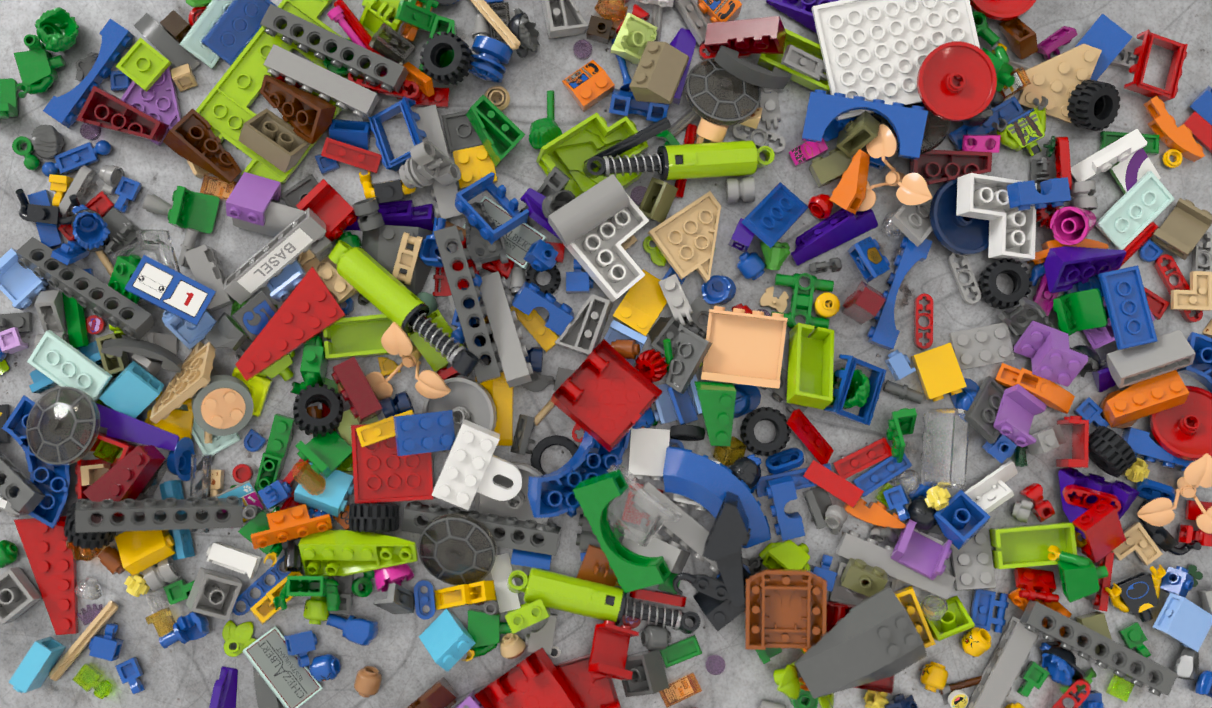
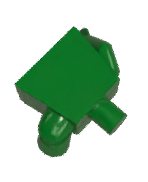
[14,34,65,98]
[290,335,328,395]
[273,576,341,611]

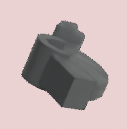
[75,52,99,81]
[809,257,842,273]
[521,372,555,392]

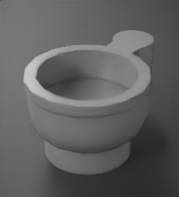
[99,165,124,195]
[1011,499,1033,523]
[825,505,848,535]

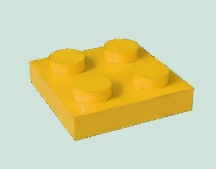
[453,145,498,189]

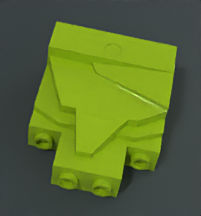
[536,112,649,198]

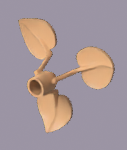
[857,124,933,211]
[366,322,451,400]
[1137,453,1212,534]

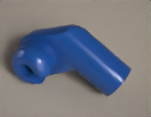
[1029,262,1046,286]

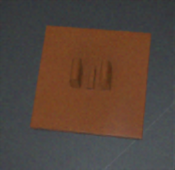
[576,545,617,587]

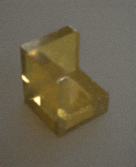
[713,436,746,466]
[145,607,176,637]

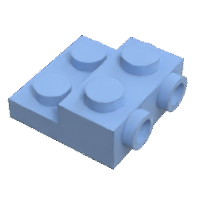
[162,310,216,350]

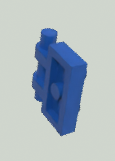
[970,589,1009,633]

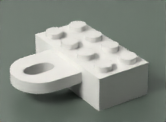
[432,419,522,510]

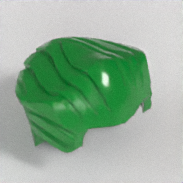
[529,118,562,149]

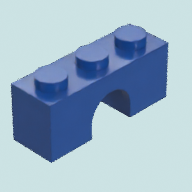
[609,89,669,122]
[1007,177,1071,211]
[512,281,574,336]
[766,475,805,541]

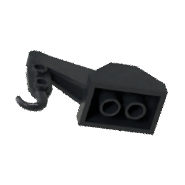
[672,491,751,607]

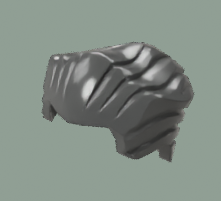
[31,124,64,159]
[542,190,575,219]

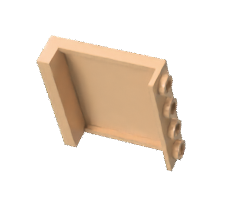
[701,306,788,389]

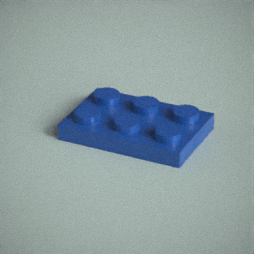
[394,410,455,456]

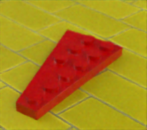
[235,266,346,381]
[14,516,79,635]

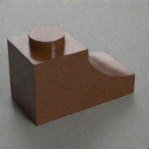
[999,18,1038,60]

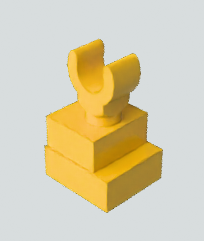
[49,174,74,207]

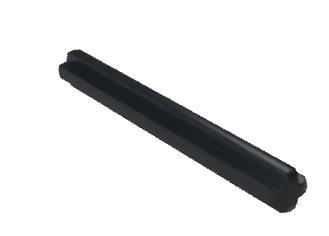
[584,117,671,170]

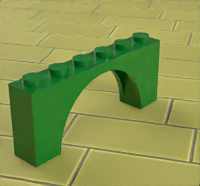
[573,469,671,593]

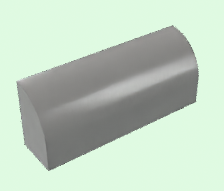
[548,174,630,247]
[232,202,304,237]
[1106,330,1196,389]

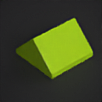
[922,596,975,641]

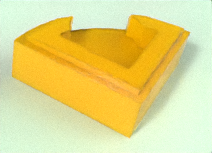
[377,357,401,376]

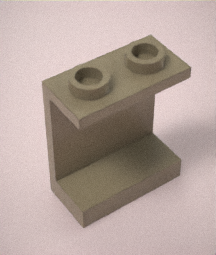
[1151,198,1212,260]

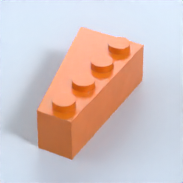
[1103,370,1189,428]

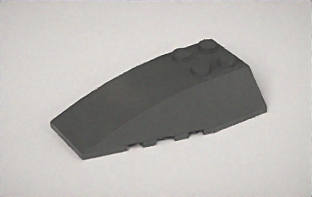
[794,586,927,699]

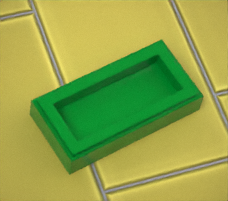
[660,635,703,668]

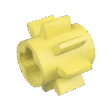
[1125,458,1150,482]
[924,486,951,510]
[124,573,150,597]
[863,690,889,708]

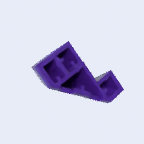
[1058,468,1139,539]

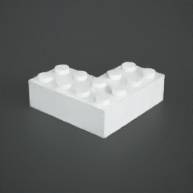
[956,173,1037,262]
[564,194,649,302]

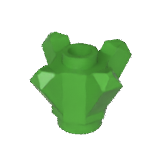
[760,241,790,270]

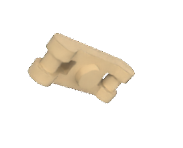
[392,232,423,285]

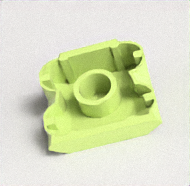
[611,13,657,64]

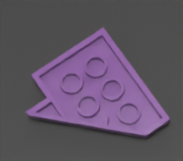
[121,66,182,146]

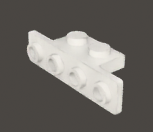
[1071,129,1147,182]
[964,460,1018,514]

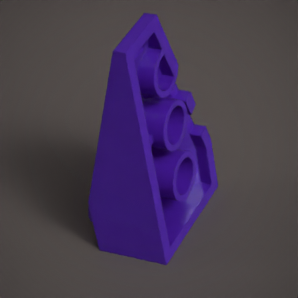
[766,0,839,33]
[670,28,697,105]
[1044,246,1127,293]

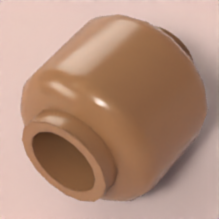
[354,666,382,697]

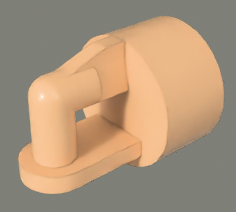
[696,116,729,144]

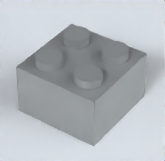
[0,567,42,625]
[186,567,242,621]

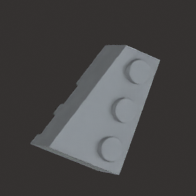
[541,0,588,39]
[183,244,234,311]

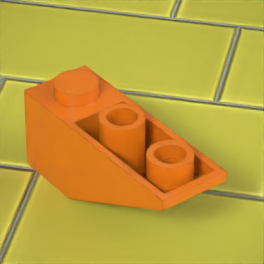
[829,149,870,214]

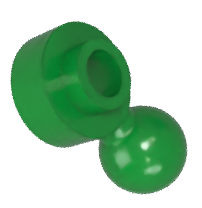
[12,136,40,170]
[351,570,375,597]

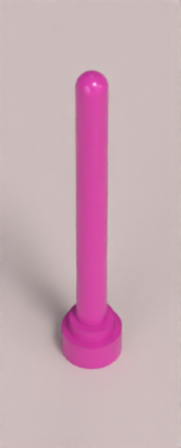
[327,5,386,75]

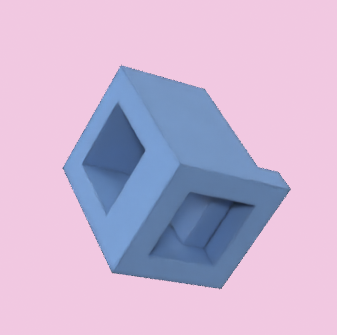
[885,349,916,381]

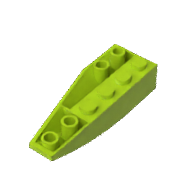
[298,530,418,576]

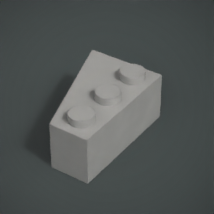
[554,294,613,356]
[621,524,690,574]

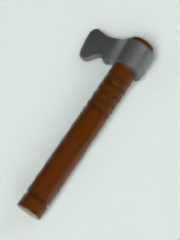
[939,675,982,705]

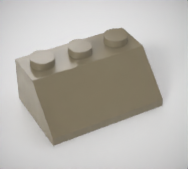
[629,41,689,104]
[238,108,311,173]

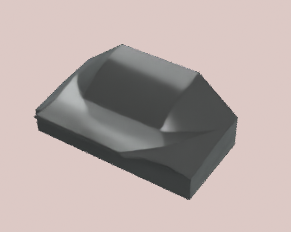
[205,312,248,351]
[648,316,689,356]

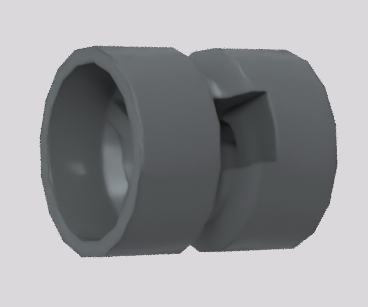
[352,197,385,231]

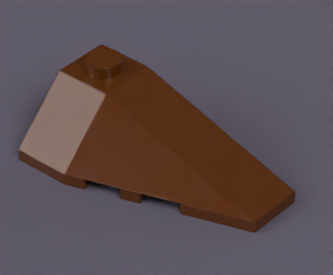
[260,75,336,144]
[163,108,242,184]
[407,677,458,708]

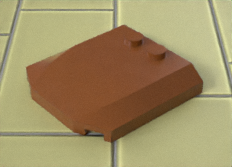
[745,569,827,651]

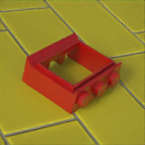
[1124,29,1188,102]

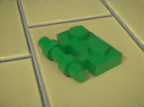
[395,0,439,32]

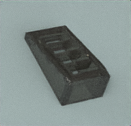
[490,2,510,42]

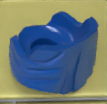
[701,275,736,305]

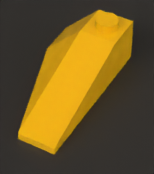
[475,371,514,446]

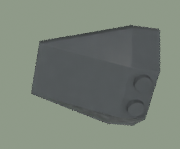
[362,225,433,295]

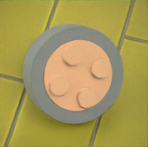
[191,375,253,436]

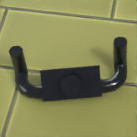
[16,189,80,225]
[1138,499,1202,556]

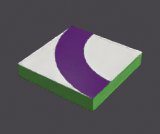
[1109,148,1161,194]

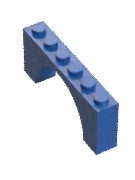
[802,89,928,160]

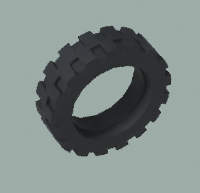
[531,435,578,475]

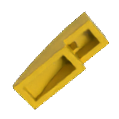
[250,571,303,625]
[434,580,496,610]

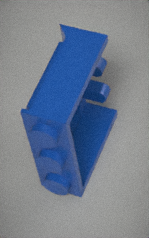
[368,97,427,172]
[455,172,529,245]
[823,354,887,425]

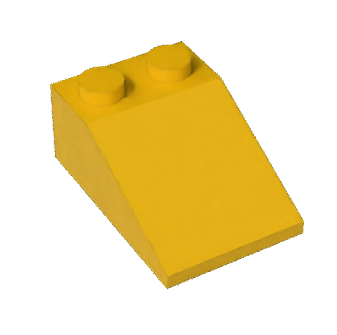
[613,270,667,336]

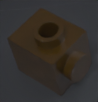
[160,10,191,44]
[586,15,616,44]

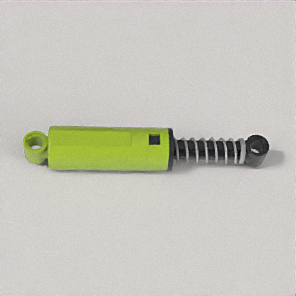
[583,140,775,181]
[328,240,480,377]
[507,568,701,634]

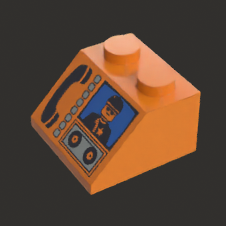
[697,0,742,23]
[562,60,615,112]

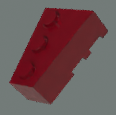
[331,357,382,424]

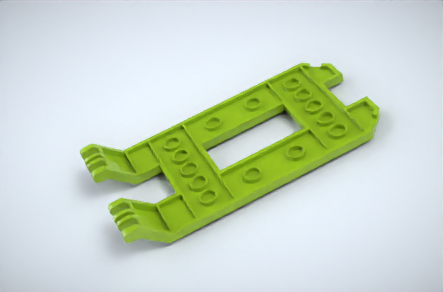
[196,0,403,184]

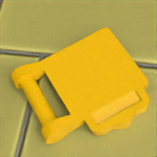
[144,391,194,441]

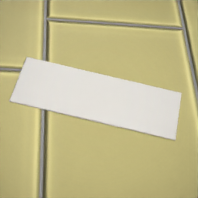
[488,553,521,613]

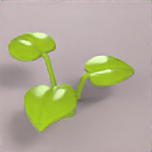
[774,648,834,708]

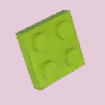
[116,37,171,92]

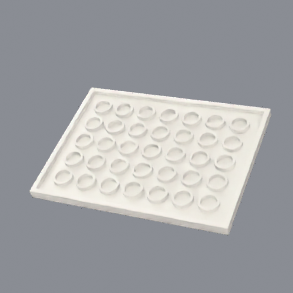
[812,0,980,121]

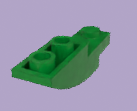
[254,414,295,491]

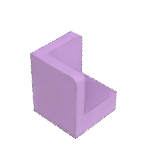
[0,327,29,354]

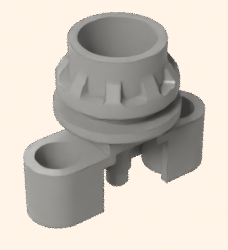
[399,140,461,189]

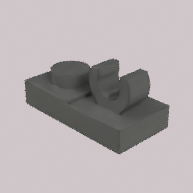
[0,312,32,333]
[510,414,535,455]

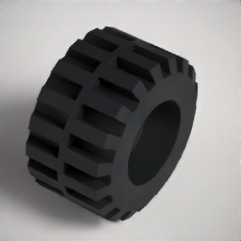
[420,32,474,85]
[1067,80,1121,131]
[978,258,1032,309]
[293,384,344,437]
[740,407,791,456]
[1088,426,1137,478]
[64,499,116,550]
[349,503,399,532]

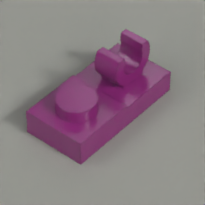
[1037,26,1078,60]
[1033,274,1059,316]

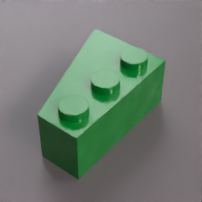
[466,95,526,167]
[694,381,736,446]

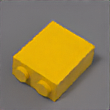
[911,343,967,402]
[115,530,175,576]

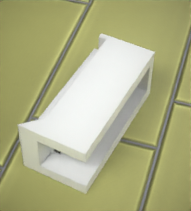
[206,542,262,579]

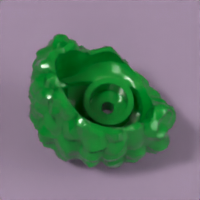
[34,7,79,53]
[829,368,870,409]

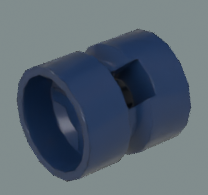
[525,347,543,372]
[380,391,415,418]

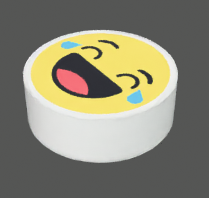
[948,690,969,708]

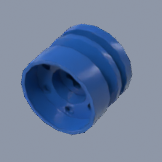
[468,35,513,83]

